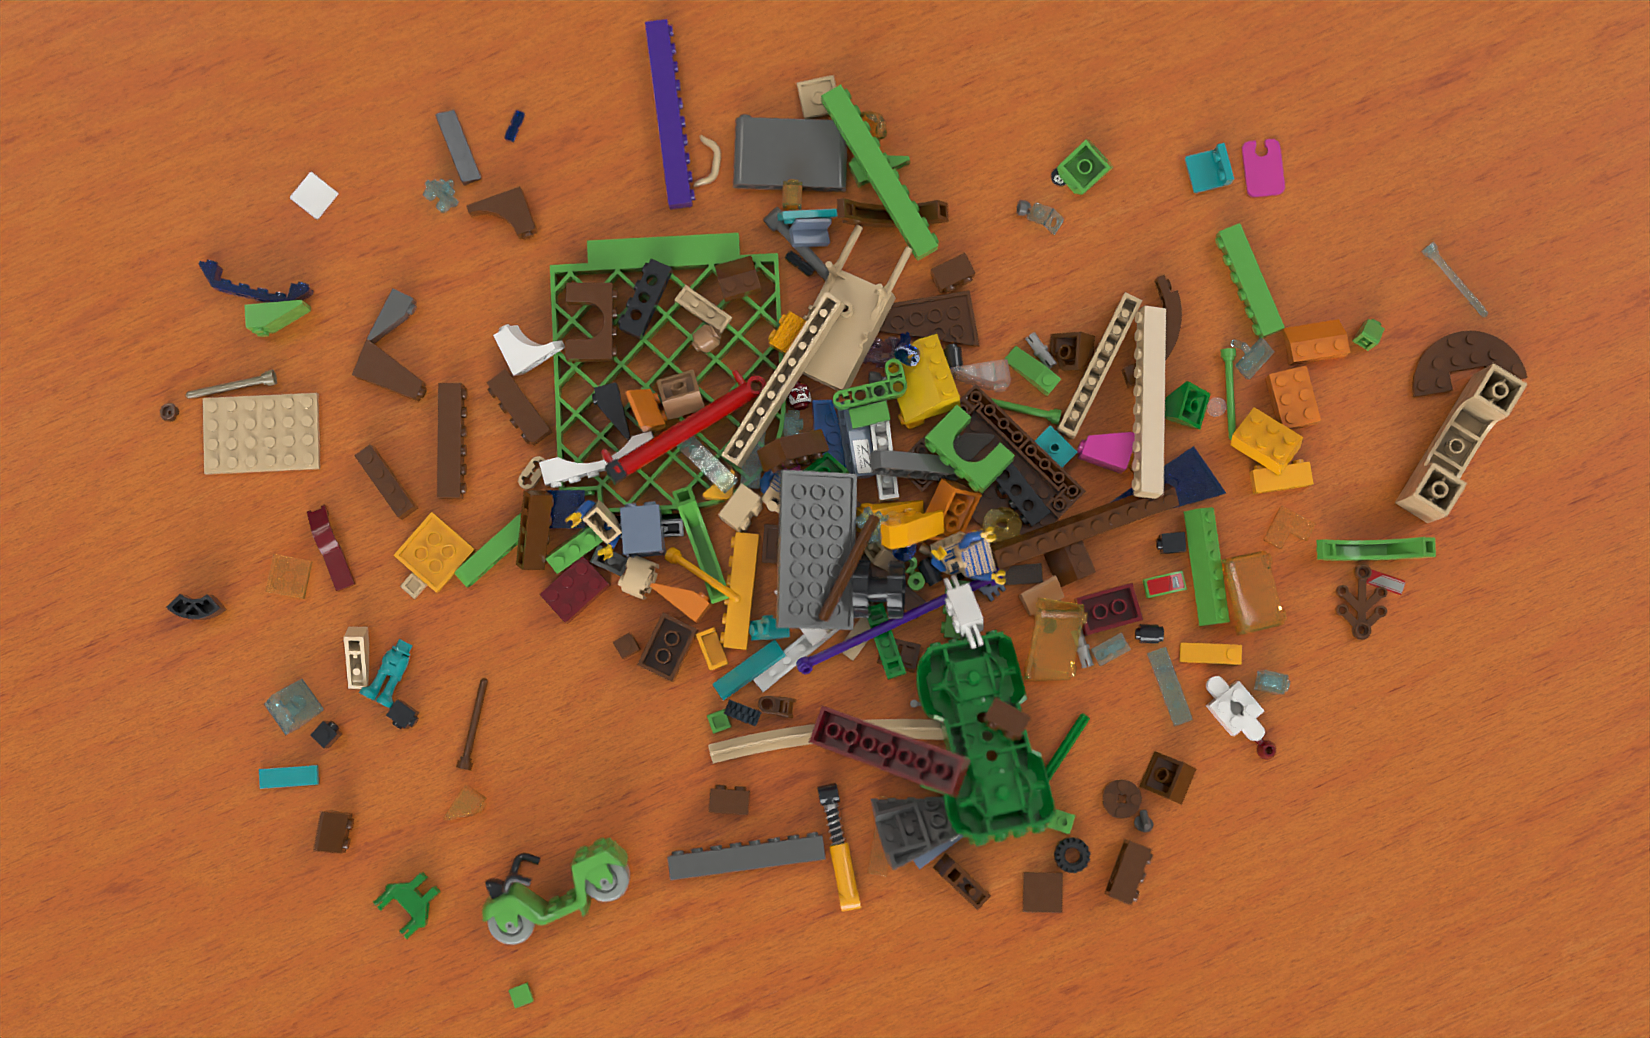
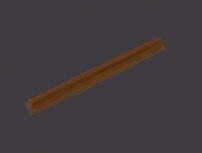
[818,514,880,622]

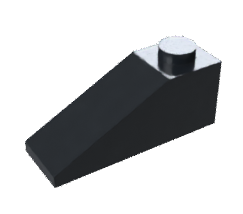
[592,382,631,441]

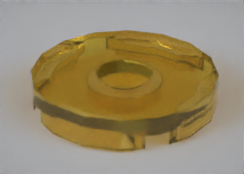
[983,507,1022,542]

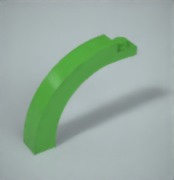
[672,485,729,604]
[1316,537,1436,561]

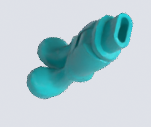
[359,639,412,709]

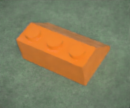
[1282,319,1350,366]
[925,478,982,541]

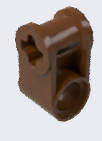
[758,695,796,718]

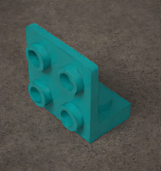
[1185,143,1234,193]

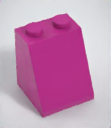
[1077,432,1135,474]

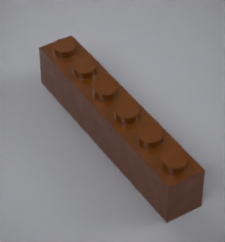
[437,383,467,499]

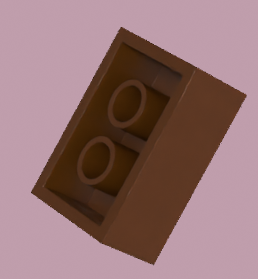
[756,429,829,473]
[637,613,699,682]
[1104,839,1153,905]

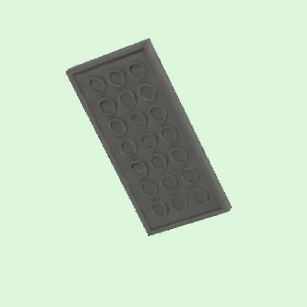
[776,470,857,630]

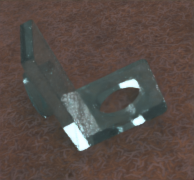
[1027,203,1064,235]

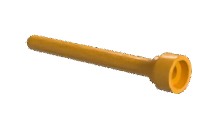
[665,547,740,602]

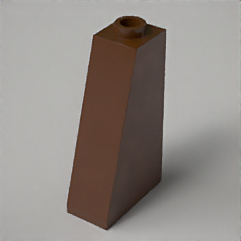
[352,339,427,402]

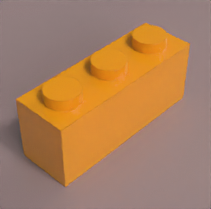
[1249,459,1314,495]

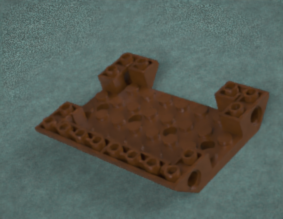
[908,384,1086,572]

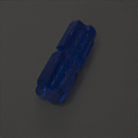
[504,110,525,142]

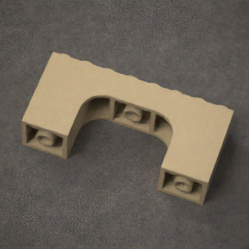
[1395,363,1527,523]

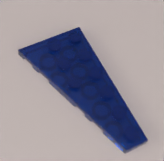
[1110,446,1227,511]

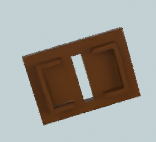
[877,638,921,673]

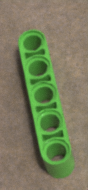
[454,513,521,588]

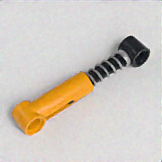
[817,783,861,912]

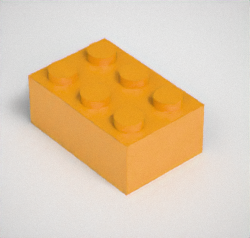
[1231,407,1303,475]

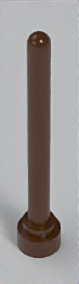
[456,678,488,770]

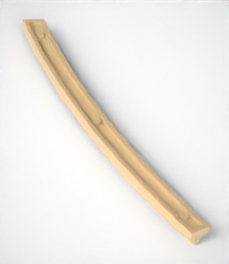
[708,719,993,764]

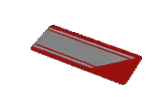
[1366,569,1405,595]

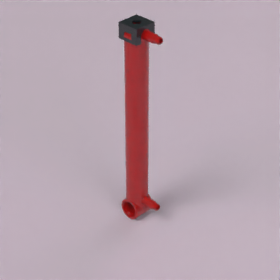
[601,370,766,485]

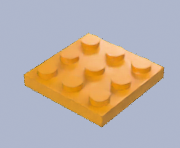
[393,512,475,593]

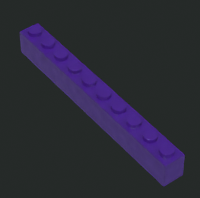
[645,19,695,210]

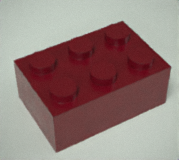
[539,556,611,624]
[1074,582,1143,636]

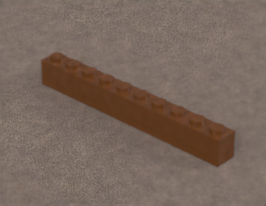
[990,483,1179,569]

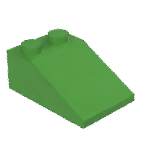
[244,300,311,337]

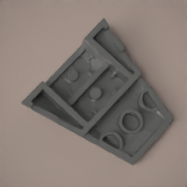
[871,797,960,871]

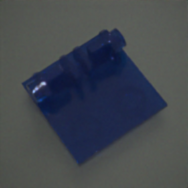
[546,490,586,528]

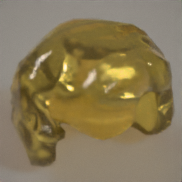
[860,111,887,143]

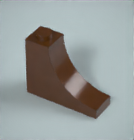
[466,186,538,239]

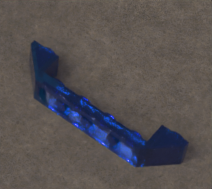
[199,259,314,303]

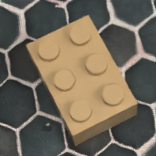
[719,484,763,532]

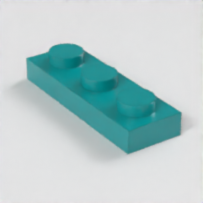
[777,209,838,224]

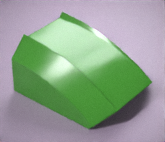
[1057,139,1114,195]

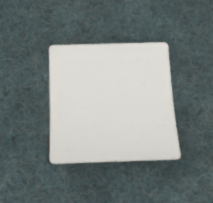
[290,172,338,219]

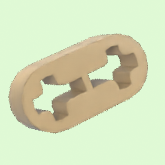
[518,456,545,490]

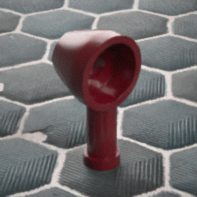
[1255,738,1277,760]

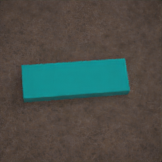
[259,765,319,789]

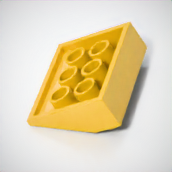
[884,334,961,424]

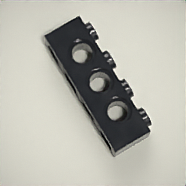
[618,259,673,340]
[995,463,1050,527]

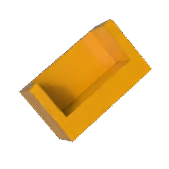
[696,627,729,671]

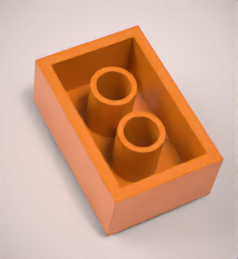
[1265,365,1321,430]

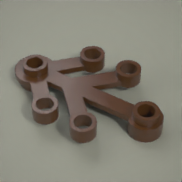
[1336,564,1388,640]

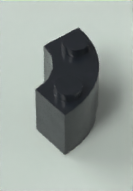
[166,594,227,620]

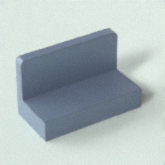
[789,219,832,247]

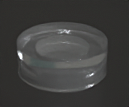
[1206,397,1227,417]

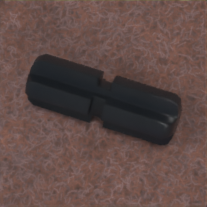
[785,251,815,277]

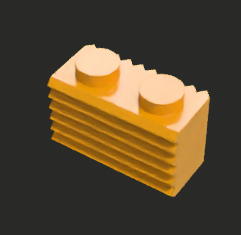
[768,311,807,355]

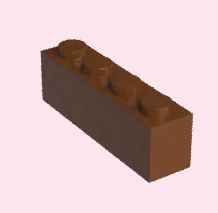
[487,369,552,446]
[354,445,418,520]
[516,490,554,570]

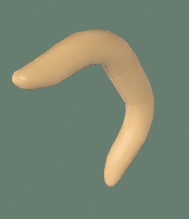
[693,135,721,187]

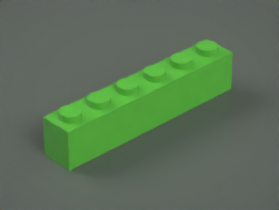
[1215,223,1285,339]
[1184,507,1230,626]

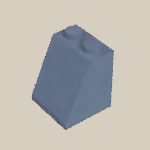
[620,502,666,558]

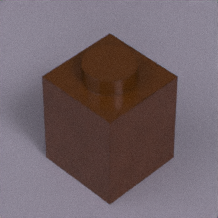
[613,632,641,660]

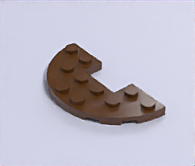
[1412,331,1528,398]

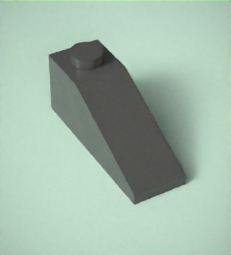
[367,289,417,344]

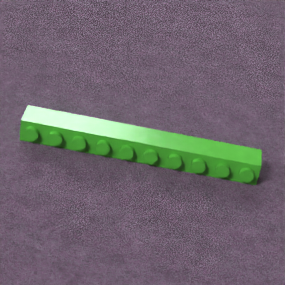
[821,85,939,261]

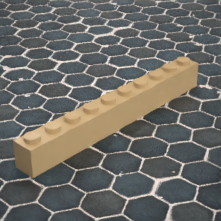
[721,292,845,468]
[1132,306,1166,499]

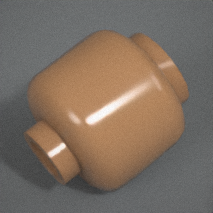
[692,325,721,353]

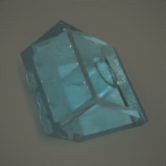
[264,679,324,735]

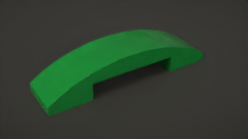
[867,603,906,680]

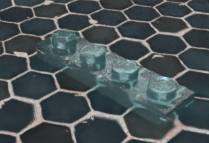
[676,436,738,494]

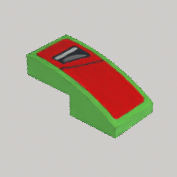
[1142,571,1187,598]

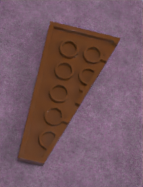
[879,290,980,347]

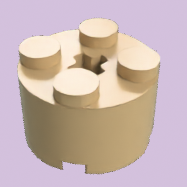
[618,556,659,600]

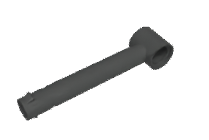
[763,207,829,281]

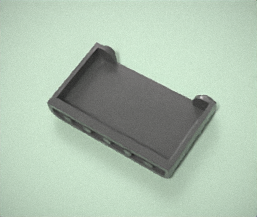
[733,115,848,192]

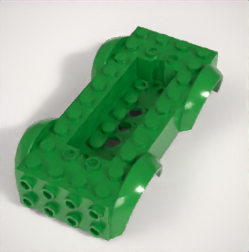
[916,630,1056,847]

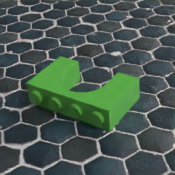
[925,405,1015,493]

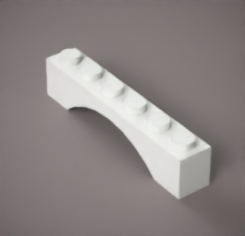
[539,431,654,488]

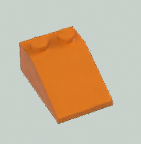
[626,389,668,433]
[649,583,712,624]

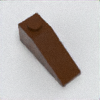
[933,853,991,910]

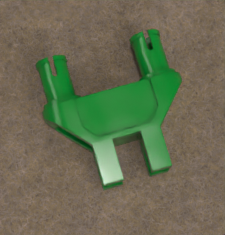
[373,872,441,939]

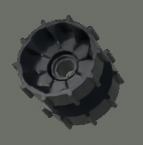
[853,560,906,619]

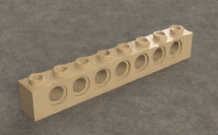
[1056,292,1142,439]

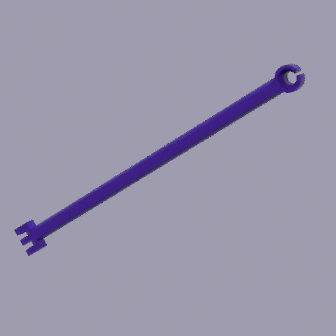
[796,566,1003,674]

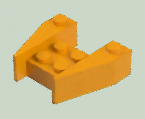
[856,500,944,550]

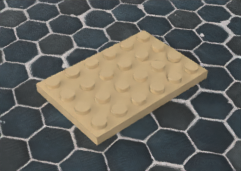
[203,393,320,475]

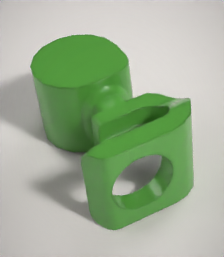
[899,555,925,591]

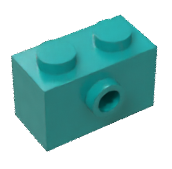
[1035,425,1077,468]
[749,615,790,640]

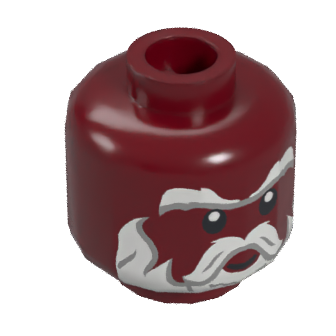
[786,381,811,411]

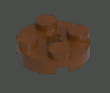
[1102,779,1142,819]

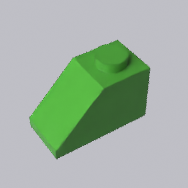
[1352,318,1385,351]

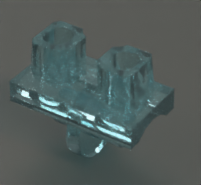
[423,179,459,212]
[855,506,890,544]
[1091,633,1131,666]

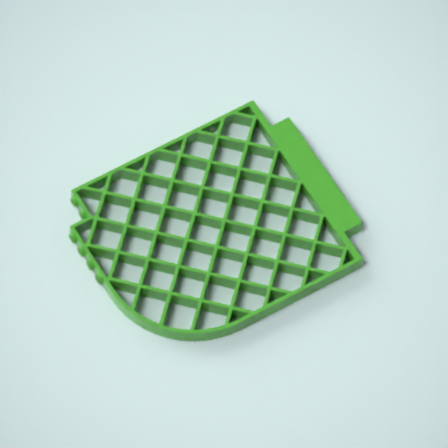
[550,233,786,515]

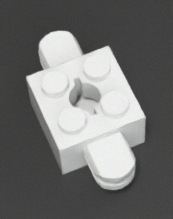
[944,575,984,649]
[1206,676,1265,741]

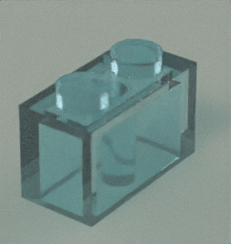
[1254,670,1290,695]

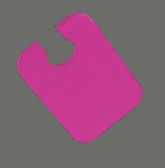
[1242,139,1285,197]

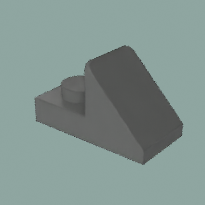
[590,545,628,576]

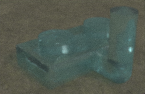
[1231,338,1275,380]

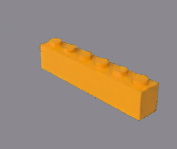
[720,532,760,650]

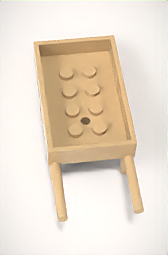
[802,225,913,391]

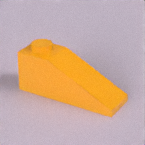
[1179,643,1242,665]

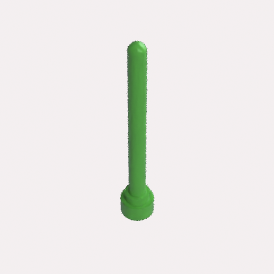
[1220,348,1236,440]
[991,398,1062,425]

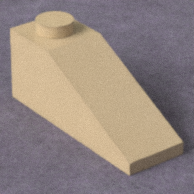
[344,627,369,689]

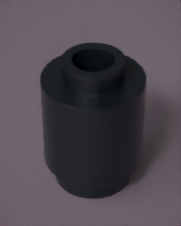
[943,344,963,373]
[918,557,943,586]
[1135,624,1164,644]

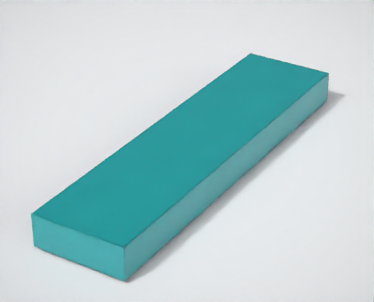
[712,639,786,701]

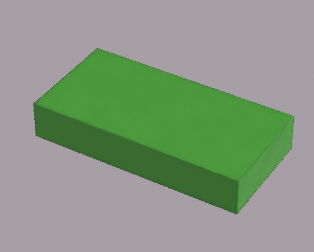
[849,401,891,429]

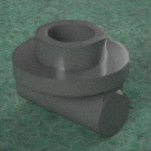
[1134,810,1154,832]

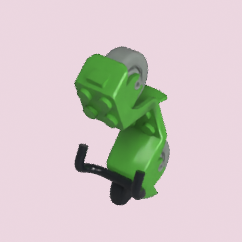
[482,837,630,945]

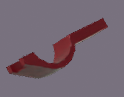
[307,505,355,591]

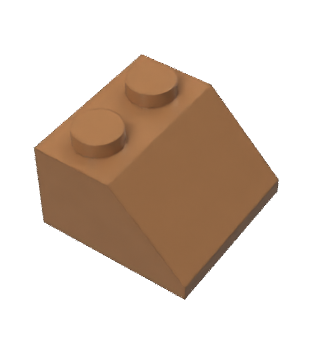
[657,370,704,420]
[1018,575,1065,617]

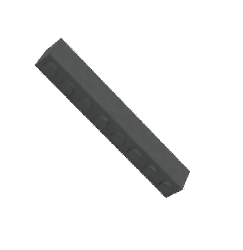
[667,832,826,880]

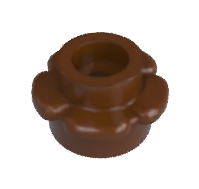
[160,403,179,422]

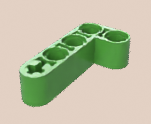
[833,359,907,410]

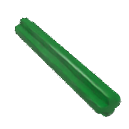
[1045,713,1090,781]

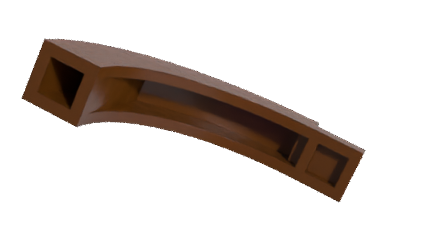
[837,198,949,227]
[1121,275,1182,388]

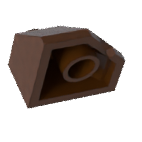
[1049,332,1095,371]

